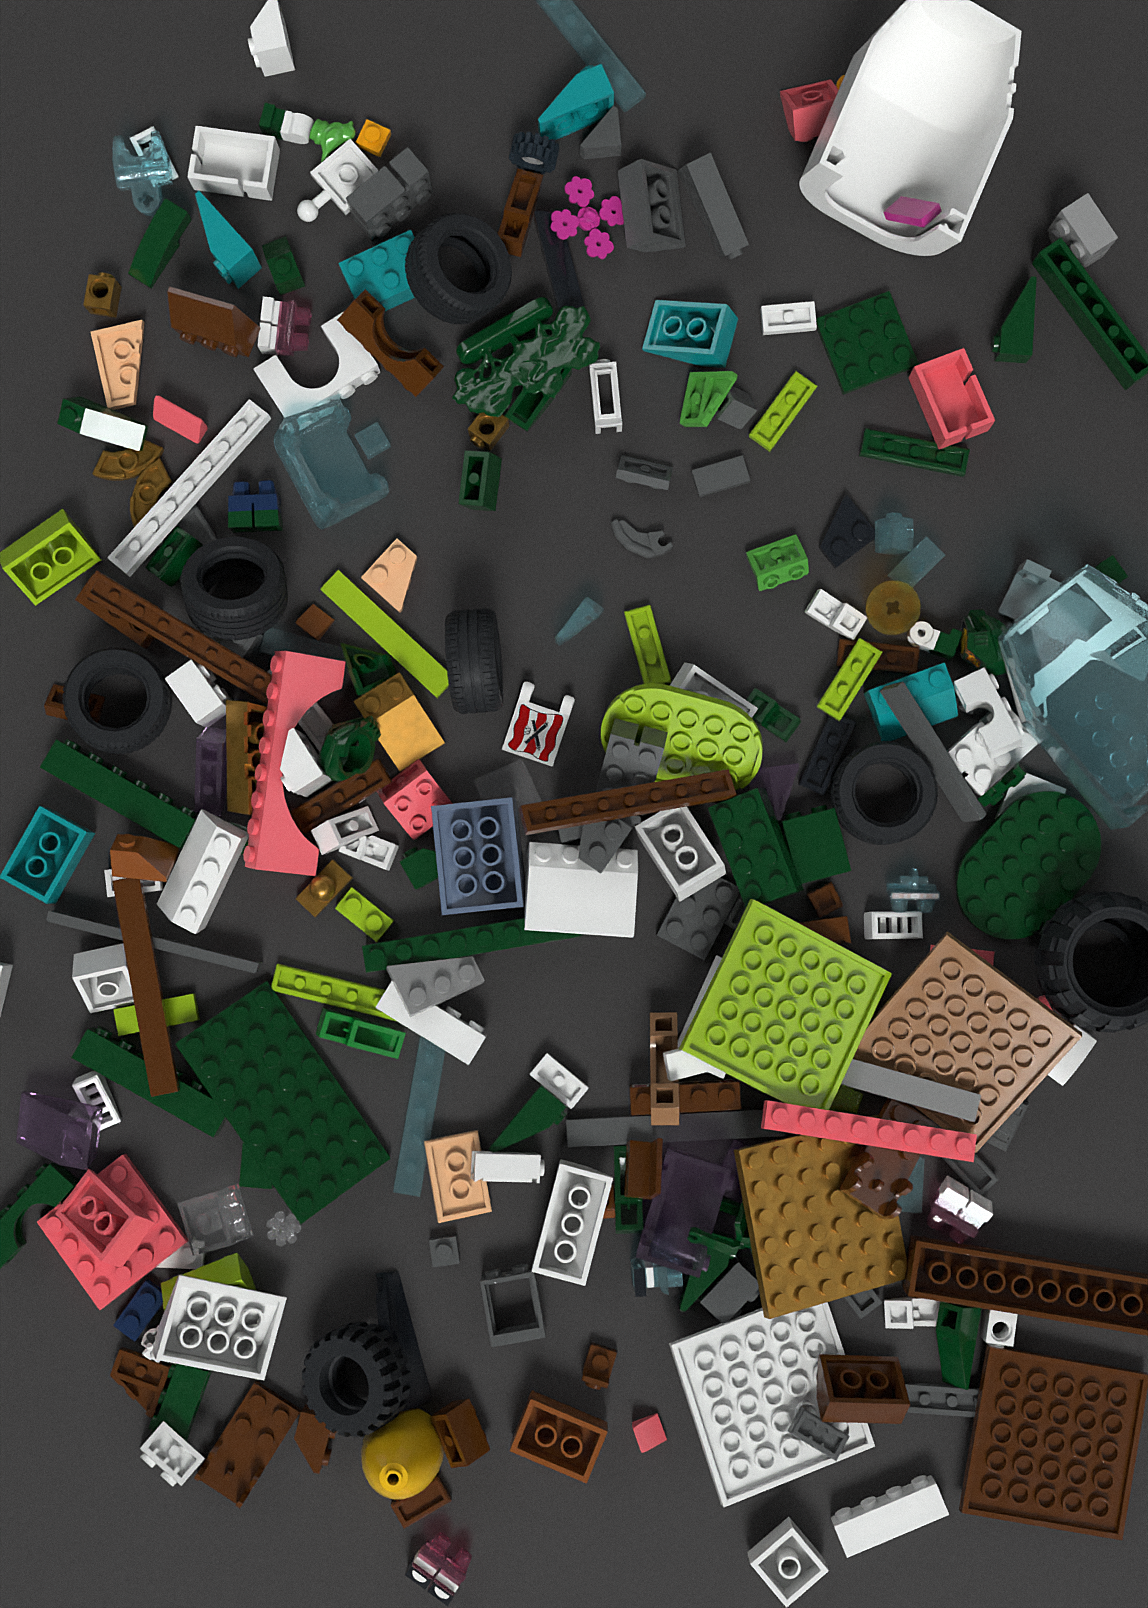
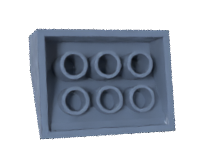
[431,797,525,915]

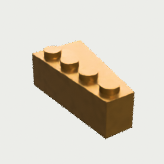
[226,700,267,816]

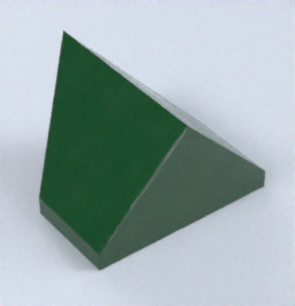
[340,643,397,695]

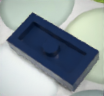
[113,1279,163,1342]

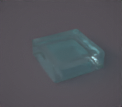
[354,422,391,460]

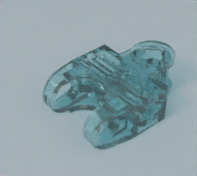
[113,131,174,216]

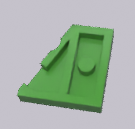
[679,371,738,427]

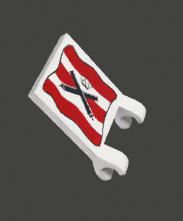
[502,682,575,767]

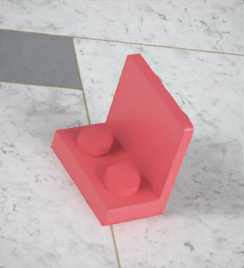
[377,759,453,840]

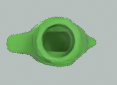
[309,119,356,163]

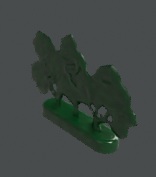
[452,297,600,417]

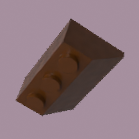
[167,286,261,357]
[816,1354,910,1424]

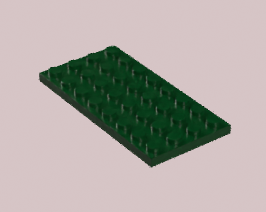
[175,981,391,1225]

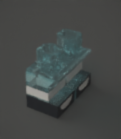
[630,1257,683,1297]

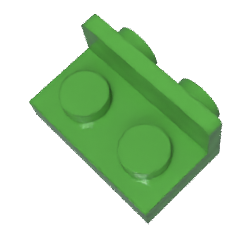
[746,534,809,591]

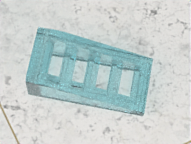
[555,597,604,646]

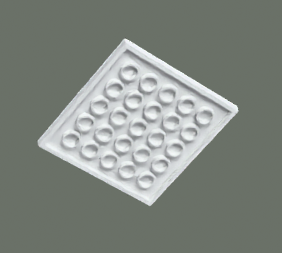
[669,1302,875,1507]

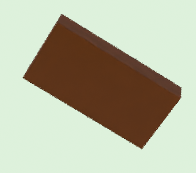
[390,1474,452,1529]

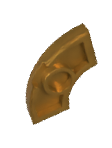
[92,440,164,481]
[130,458,173,527]

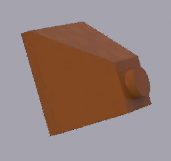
[110,834,180,882]

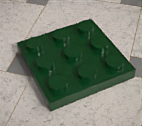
[816,291,918,395]

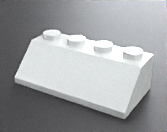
[157,809,249,934]
[532,1159,613,1286]

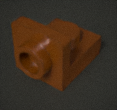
[581,1342,617,1390]

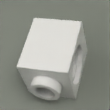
[980,1309,1017,1348]

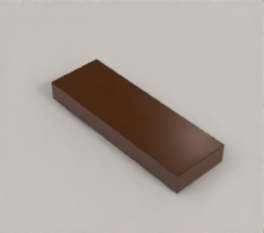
[836,639,920,675]

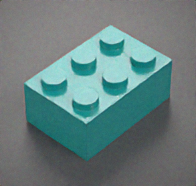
[338,230,415,311]
[0,806,95,904]

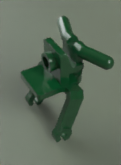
[687,1190,752,1256]

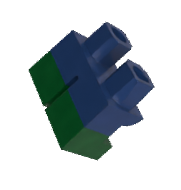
[228,480,283,533]

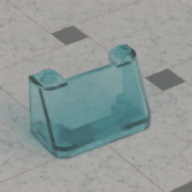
[274,399,390,530]

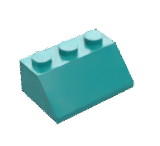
[864,662,958,741]

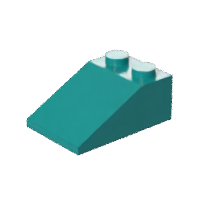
[538,64,614,140]
[195,191,262,289]
[642,300,738,368]

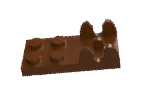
[840,1098,936,1219]
[194,1380,301,1509]

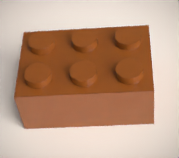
[510,1390,608,1484]

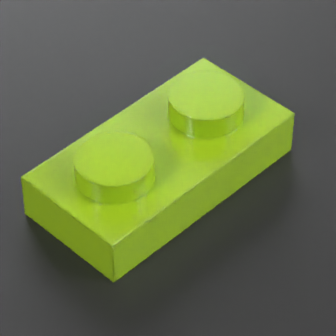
[335,887,394,942]

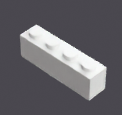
[375,981,487,1065]
[831,1475,949,1558]

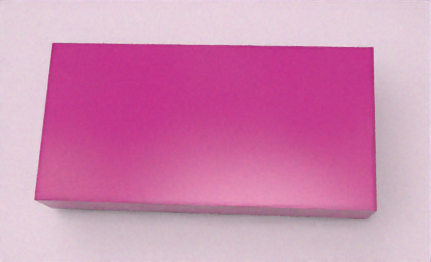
[884,196,942,228]

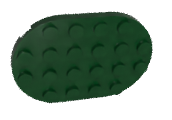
[955,791,1101,939]

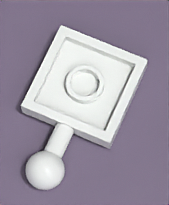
[297,139,378,222]

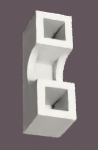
[954,668,1024,760]

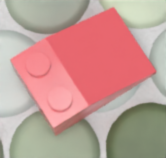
[55,1169,155,1268]

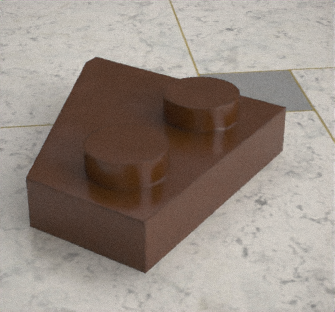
[110,1347,171,1418]

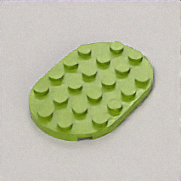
[601,683,763,790]

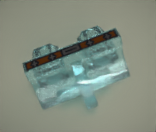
[886,868,940,913]

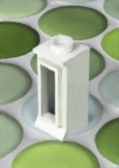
[589,359,622,434]
[470,1151,545,1183]

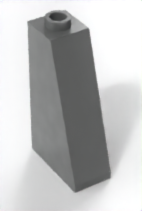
[677,153,749,260]

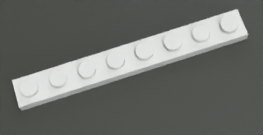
[108,399,271,577]

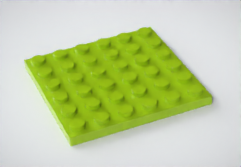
[679,899,892,1110]

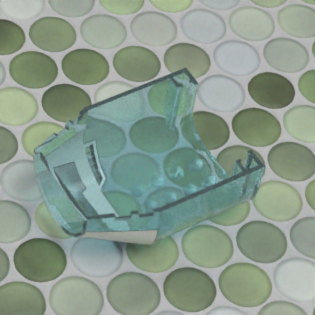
[997,564,1148,830]

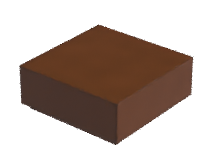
[807,882,843,918]

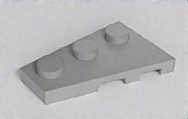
[386,956,485,1017]

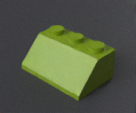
[0,509,101,606]
[161,1253,257,1311]

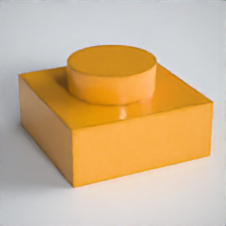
[355,119,391,157]

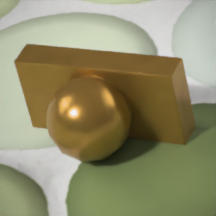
[296,860,353,917]

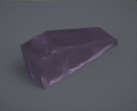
[194,727,227,816]

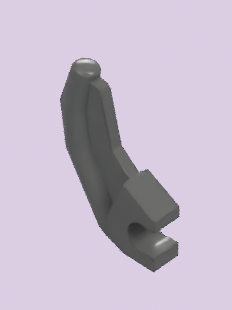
[611,519,673,559]

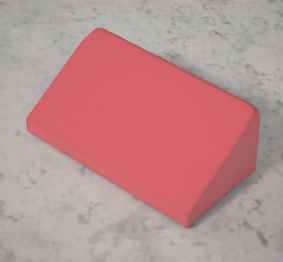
[153,395,208,444]

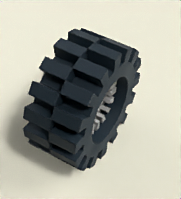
[509,132,560,174]

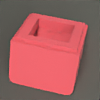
[632,1413,667,1453]

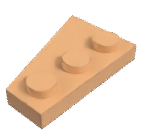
[91,320,145,410]

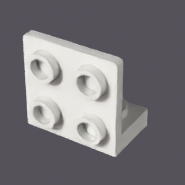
[140,1421,205,1486]

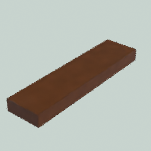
[290,759,393,835]

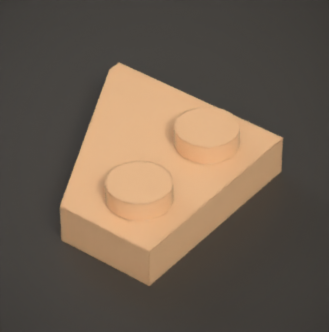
[361,539,417,613]

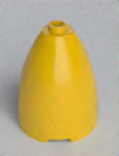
[361,1408,444,1500]

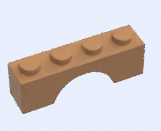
[650,1012,679,1125]

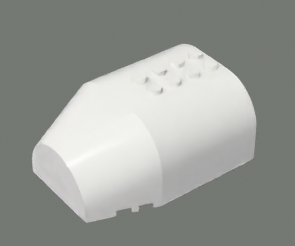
[799,0,1021,256]

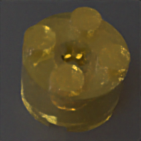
[866,580,921,635]

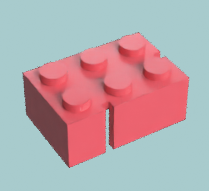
[908,348,995,450]

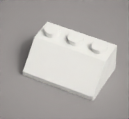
[280,728,333,797]

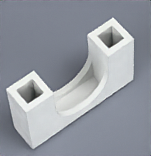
[254,312,381,429]

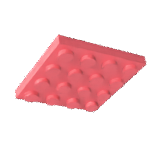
[37,1154,189,1310]

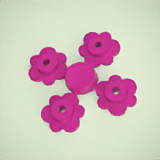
[550,176,624,259]

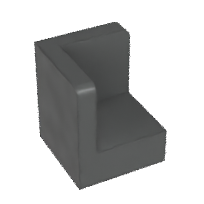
[715,386,757,429]

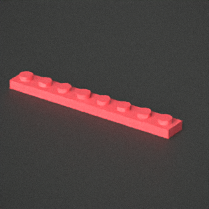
[761,1100,977,1162]

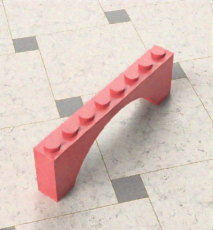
[243,651,346,876]

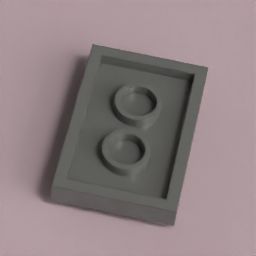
[657,877,740,960]

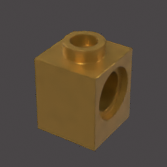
[83,273,122,318]
[468,413,509,451]

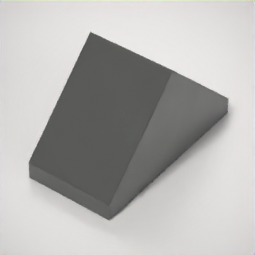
[580,105,621,159]

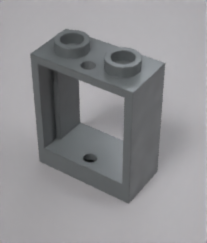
[480,1264,546,1347]

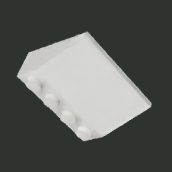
[524,842,638,937]
[152,1275,287,1380]

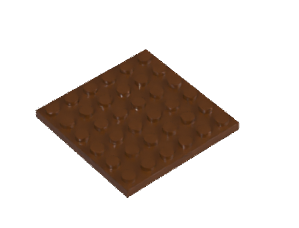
[959,1345,1148,1540]

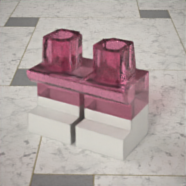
[257,296,312,356]
[927,1176,993,1244]

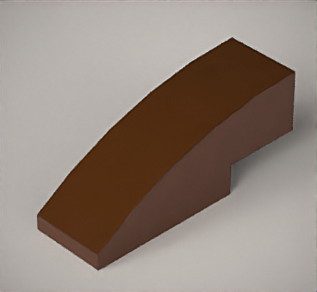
[498,169,543,257]

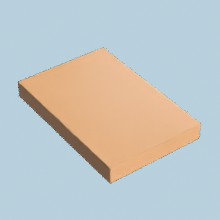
[424,1130,492,1223]

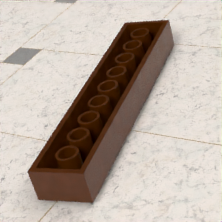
[903,1235,1148,1336]

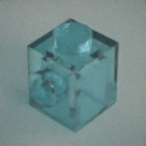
[875,513,914,555]

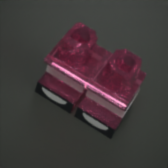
[405,1532,472,1606]

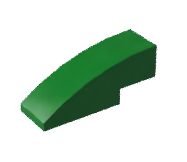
[315,1008,406,1059]

